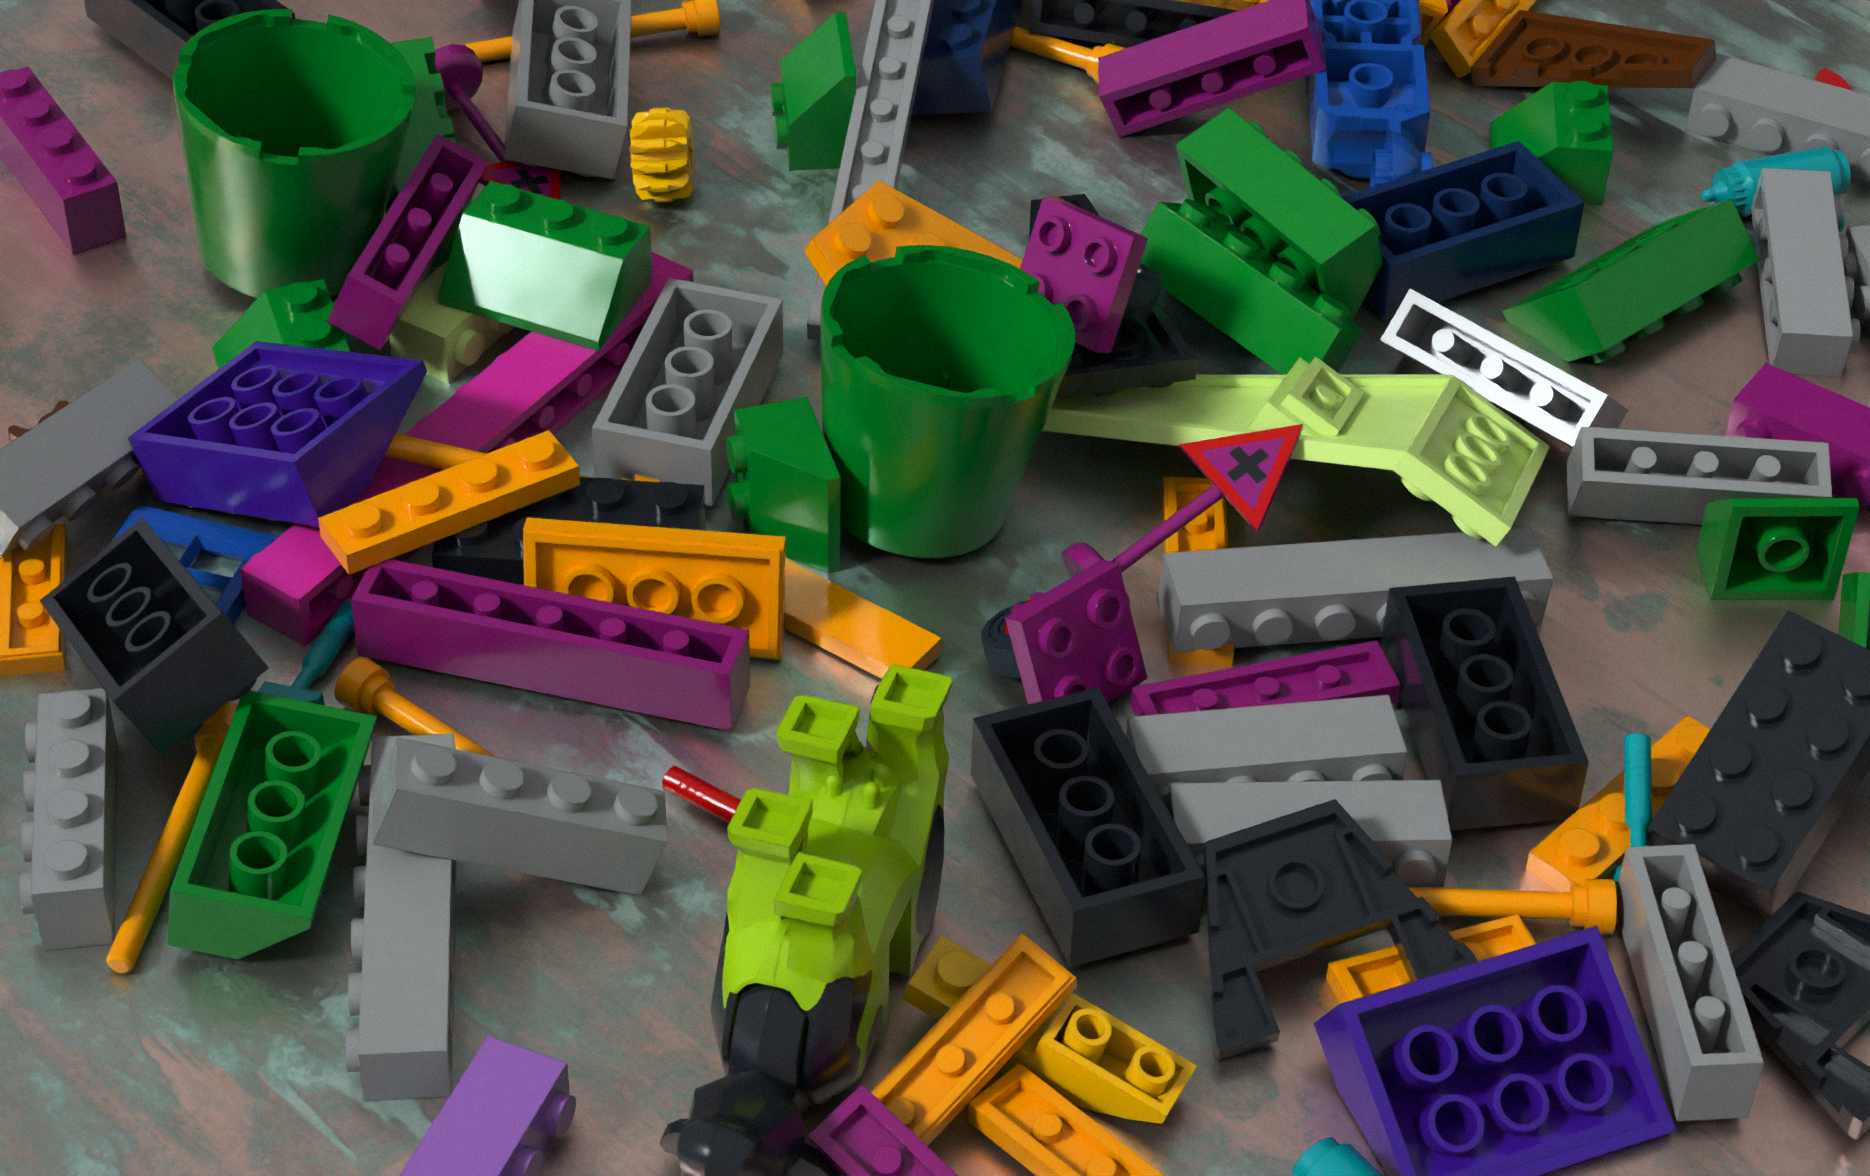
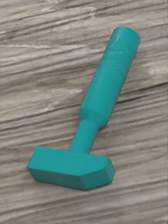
[257,599,355,705]
[1613,733,1652,882]

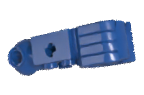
[1305,0,1433,188]

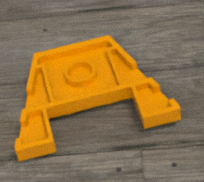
[804,180,1023,286]

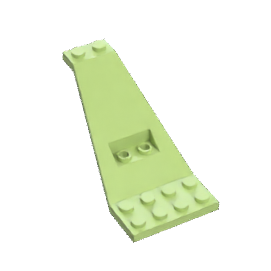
[1042,357,1550,547]

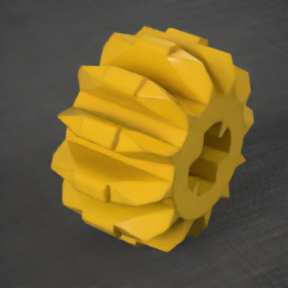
[629,107,696,203]

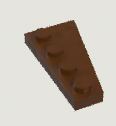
[1471,10,1716,88]

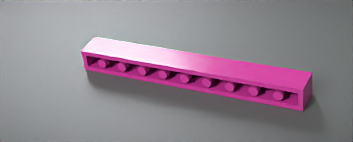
[240,251,694,646]

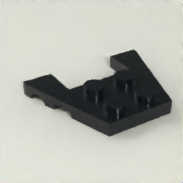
[1203,799,1478,1061]
[1730,891,1870,1141]

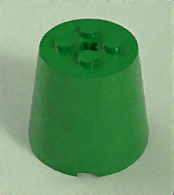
[173,9,415,298]
[820,245,1075,558]

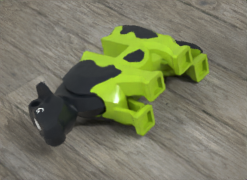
[660,663,953,1176]

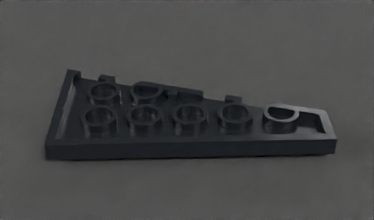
[1029,194,1197,398]

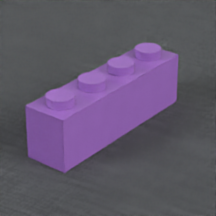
[399,1036,576,1176]

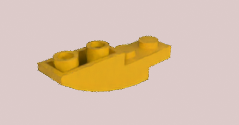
[901,935,1197,1124]

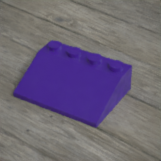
[128,341,427,528]
[1313,926,1676,1176]

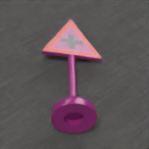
[435,44,560,200]
[1061,424,1304,606]

